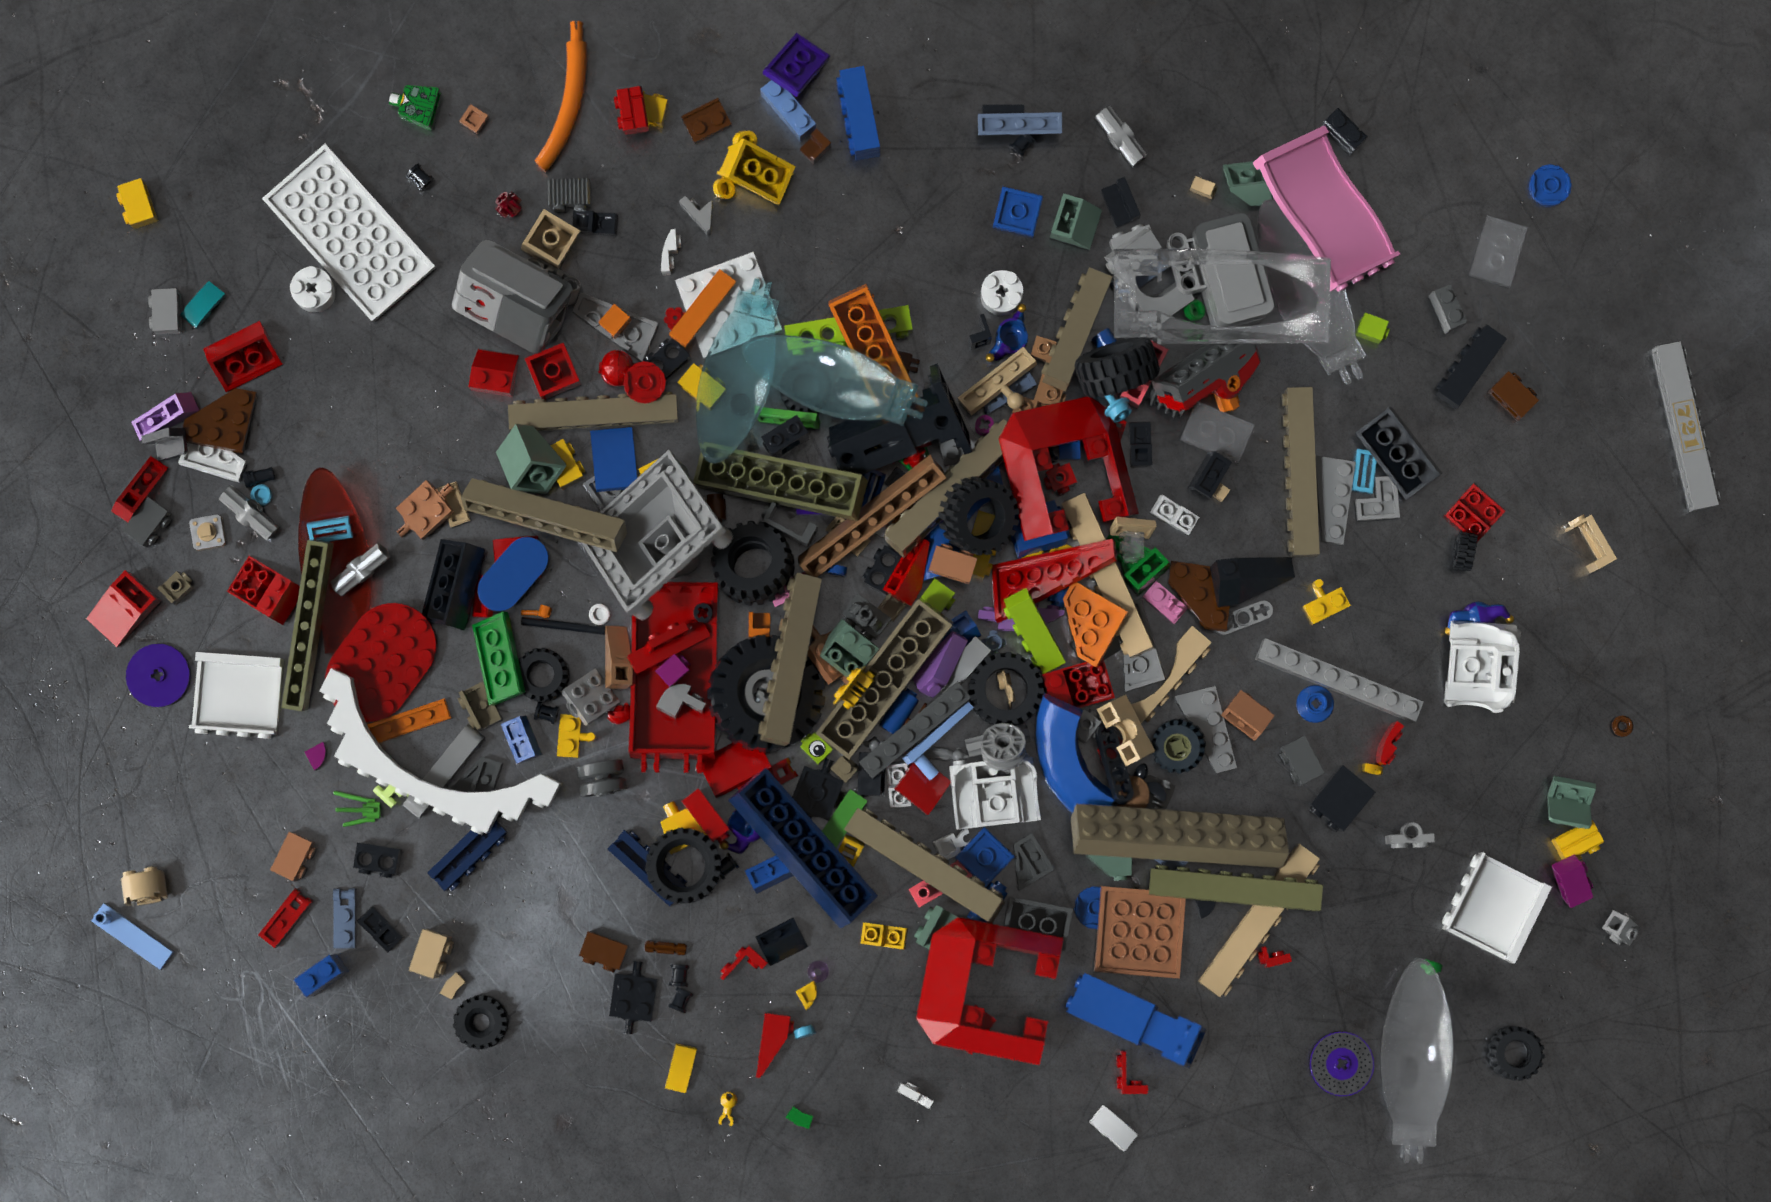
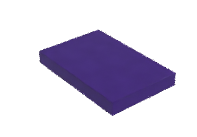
[762,33,830,97]

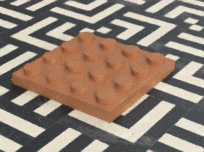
[1094,886,1186,979]

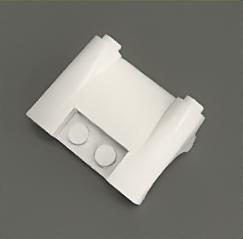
[1444,620,1521,713]
[949,753,1041,830]

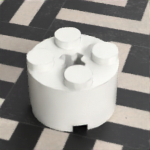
[290,266,336,312]
[981,270,1023,316]

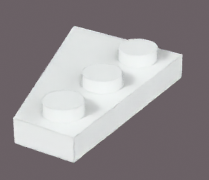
[178,443,246,483]

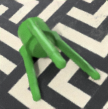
[333,791,381,827]

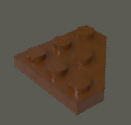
[182,388,257,453]
[1168,561,1230,632]

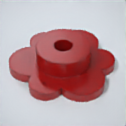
[664,307,685,330]

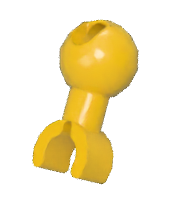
[719,1092,737,1126]

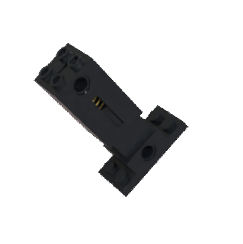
[827,363,972,475]

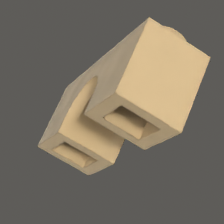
[1096,694,1155,766]

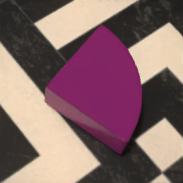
[304,742,326,771]

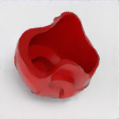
[598,349,635,386]

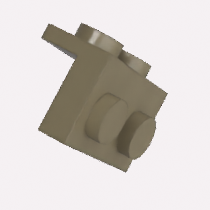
[458,681,502,731]

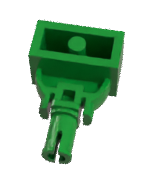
[1106,535,1170,596]

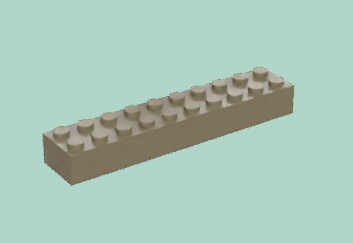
[1071,804,1289,868]

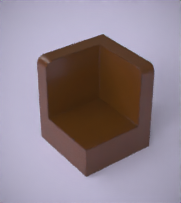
[800,128,832,165]

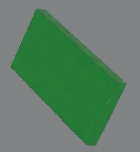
[472,611,525,706]

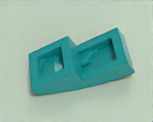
[180,281,225,329]

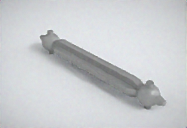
[863,736,969,761]

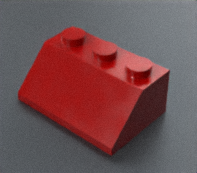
[203,321,283,392]

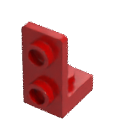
[720,946,768,980]
[1116,1050,1148,1094]

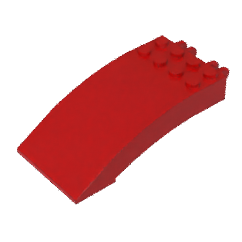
[629,582,718,773]

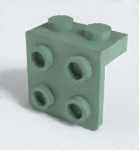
[1547,776,1596,829]
[914,905,957,950]

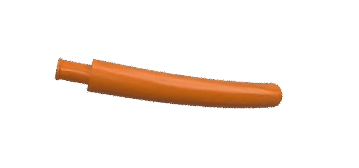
[534,21,587,172]

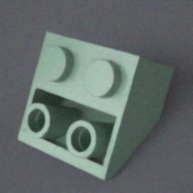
[1050,193,1102,250]
[820,619,879,678]

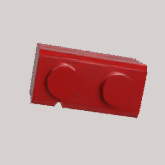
[614,86,649,135]

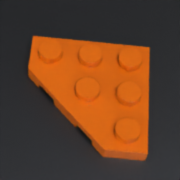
[1063,582,1129,667]

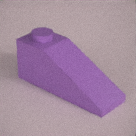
[132,392,199,441]
[912,631,968,698]

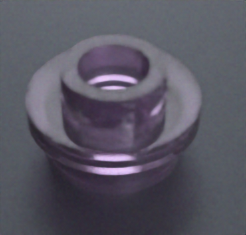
[807,961,829,983]

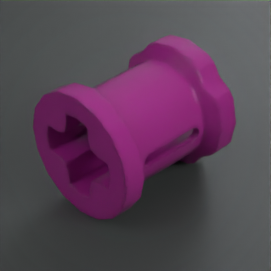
[975,415,994,436]

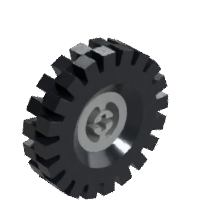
[707,635,826,753]

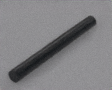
[521,617,605,635]

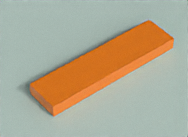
[669,269,736,348]
[367,698,452,743]

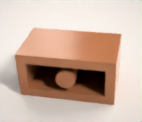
[928,544,977,584]
[1221,690,1275,741]
[270,832,316,881]

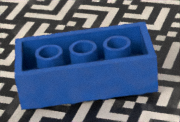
[836,66,880,161]

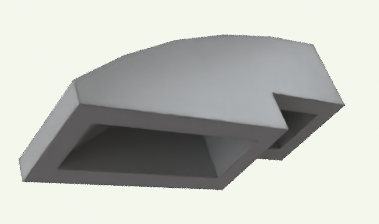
[940,636,991,694]

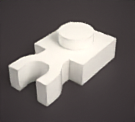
[933,829,971,860]
[897,1082,934,1109]

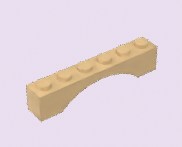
[1113,626,1211,734]

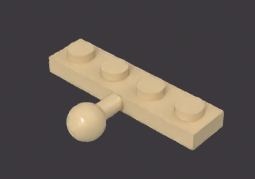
[958,347,1037,416]

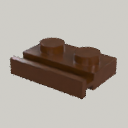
[681,98,732,144]

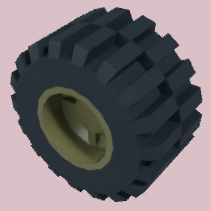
[1151,718,1206,774]

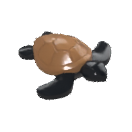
[1112,763,1167,808]

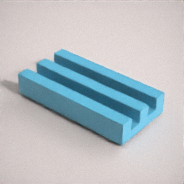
[1352,449,1377,494]
[307,516,353,542]

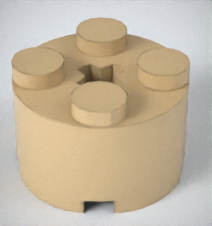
[121,867,168,906]

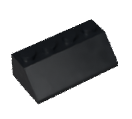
[1356,406,1442,500]
[422,539,485,631]

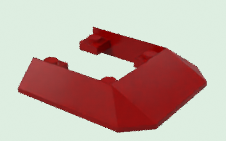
[998,397,1139,541]
[916,917,1063,1065]

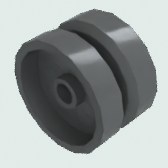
[576,760,627,797]

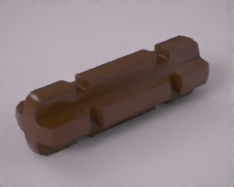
[645,941,687,955]

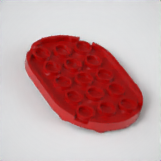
[325,603,436,722]

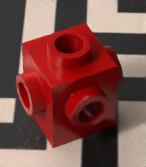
[1043,463,1077,495]

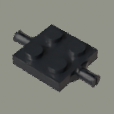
[792,758,844,821]
[609,961,657,1034]

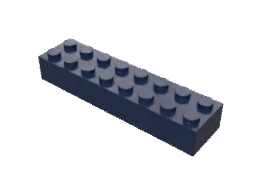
[728,768,878,929]

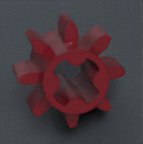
[495,191,522,218]

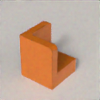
[598,304,632,339]
[749,612,771,638]

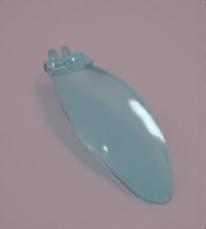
[696,278,780,463]
[742,335,928,426]

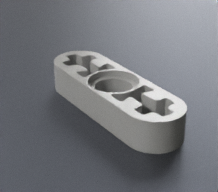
[1216,601,1273,636]

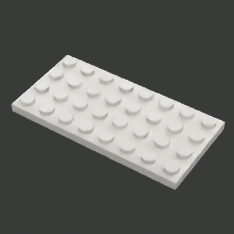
[262,144,436,323]

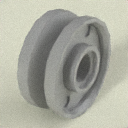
[981,723,1026,771]

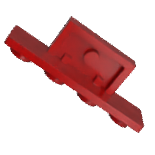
[627,620,710,674]

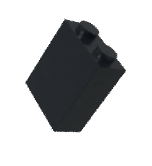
[1308,765,1376,832]

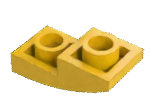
[860,922,908,950]
[665,1043,697,1093]

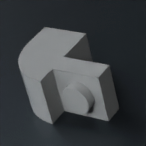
[656,684,706,719]

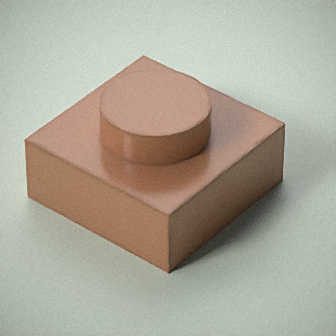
[459,104,489,134]

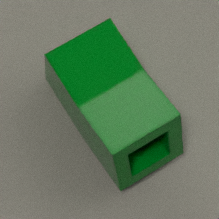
[786,1106,813,1129]

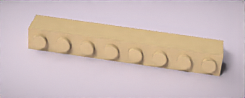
[1062,493,1154,659]
[1198,844,1320,997]

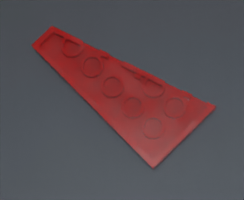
[992,539,1117,623]

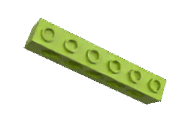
[784,305,913,356]

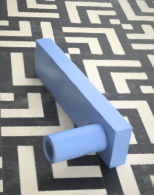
[902,701,974,780]
[91,903,174,970]

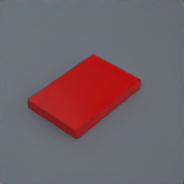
[702,742,773,798]

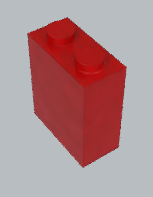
[682,788,730,843]

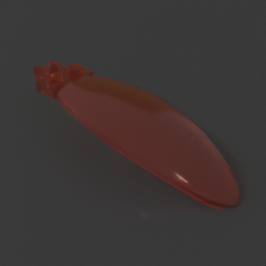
[298,467,372,654]

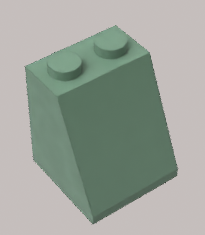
[496,424,566,494]

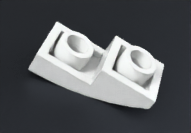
[661,229,681,275]
[1150,495,1199,535]
[886,761,911,808]
[1089,1105,1138,1152]

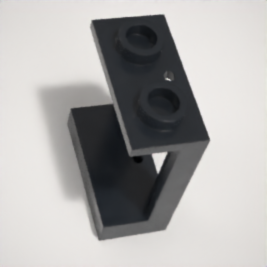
[761,415,809,458]

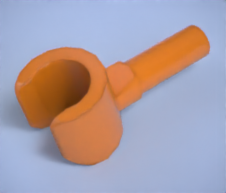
[521,605,552,618]

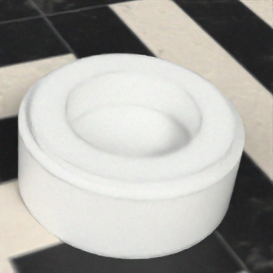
[589,604,610,625]

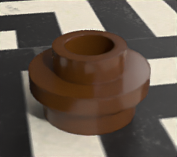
[1612,715,1633,737]

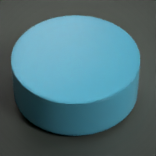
[250,485,273,506]
[794,1025,816,1039]

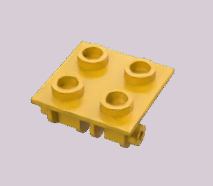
[834,666,875,709]

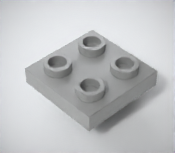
[561,668,620,726]
[1385,822,1435,848]

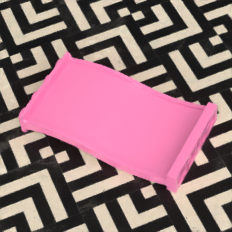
[1253,125,1400,293]

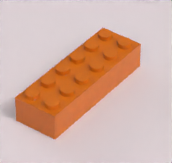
[828,283,920,408]

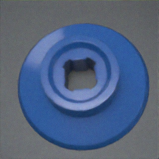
[1296,685,1334,723]

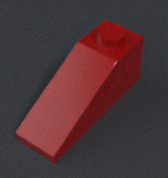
[111,456,168,522]
[883,539,930,606]
[756,1013,794,1078]

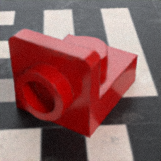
[1258,946,1292,968]

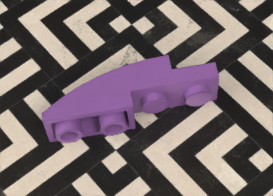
[977,604,1064,631]

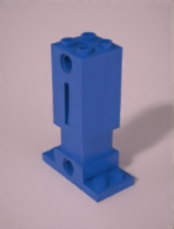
[1066,973,1207,1069]

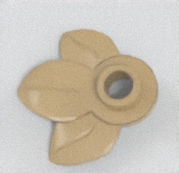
[996,670,1015,709]

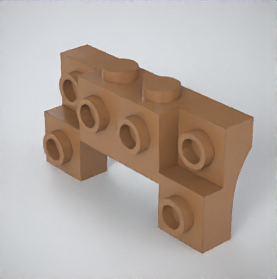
[1012,336,1072,413]

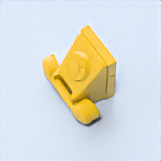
[713,131,796,204]

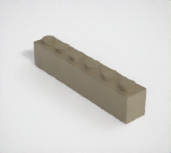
[1041,267,1113,392]

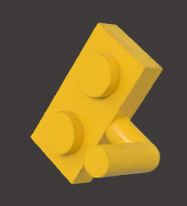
[1303,579,1351,625]
[557,714,597,758]

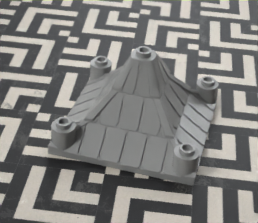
[582,450,732,620]

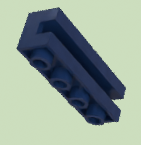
[427,820,508,891]
[607,830,687,907]

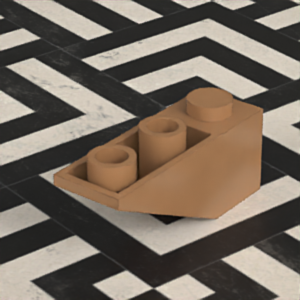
[605,626,632,689]

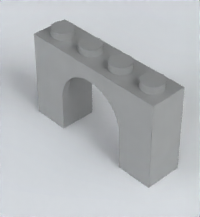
[1104,228,1195,328]

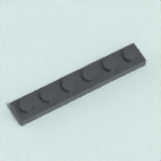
[859,681,970,779]

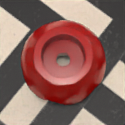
[607,703,630,725]

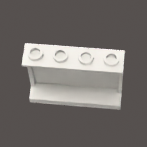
[189,652,284,739]
[1442,852,1552,964]

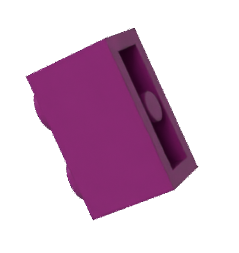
[656,654,691,687]
[1551,855,1594,908]

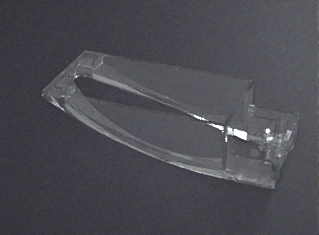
[1114,249,1331,344]

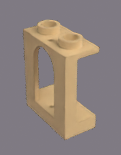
[1565,514,1617,573]

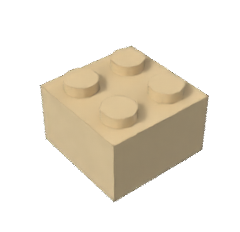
[521,209,580,269]
[409,929,454,978]

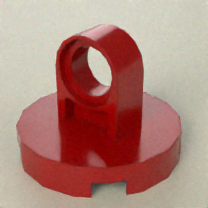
[623,361,666,404]

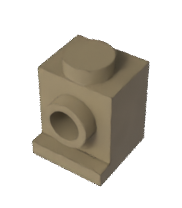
[158,571,194,605]
[830,755,859,784]

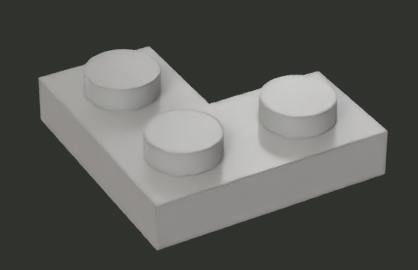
[1355,476,1400,521]

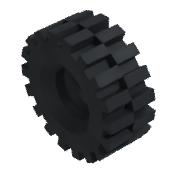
[453,995,509,1050]

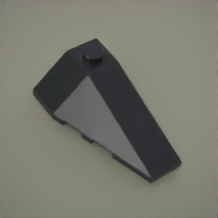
[1210,557,1295,608]

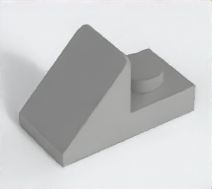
[679,196,713,236]

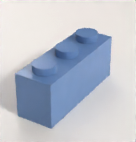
[760,80,816,142]

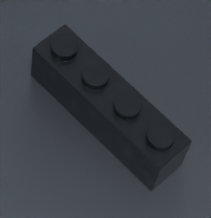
[1436,324,1507,409]

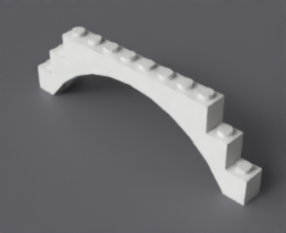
[320,668,562,835]

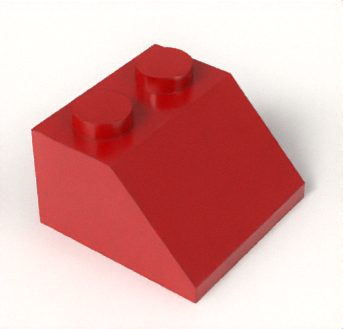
[468,349,519,397]

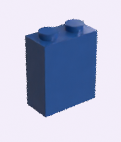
[1010,500,1070,559]
[294,954,349,997]

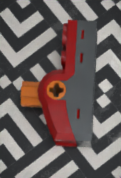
[1152,329,1261,412]

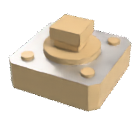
[189,514,227,551]

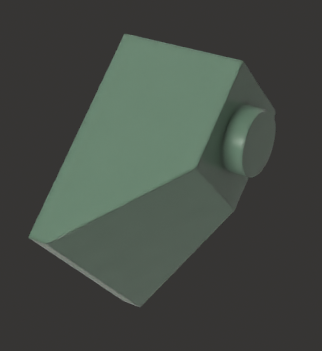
[1223,161,1272,206]
[1086,855,1132,881]

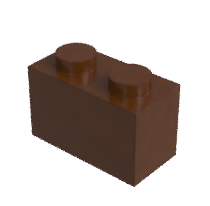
[1488,371,1539,421]
[579,931,629,972]

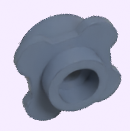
[981,630,1006,655]

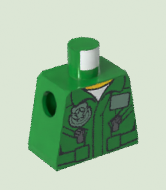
[389,85,441,131]

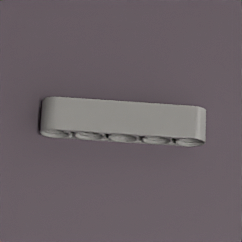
[403,724,485,819]

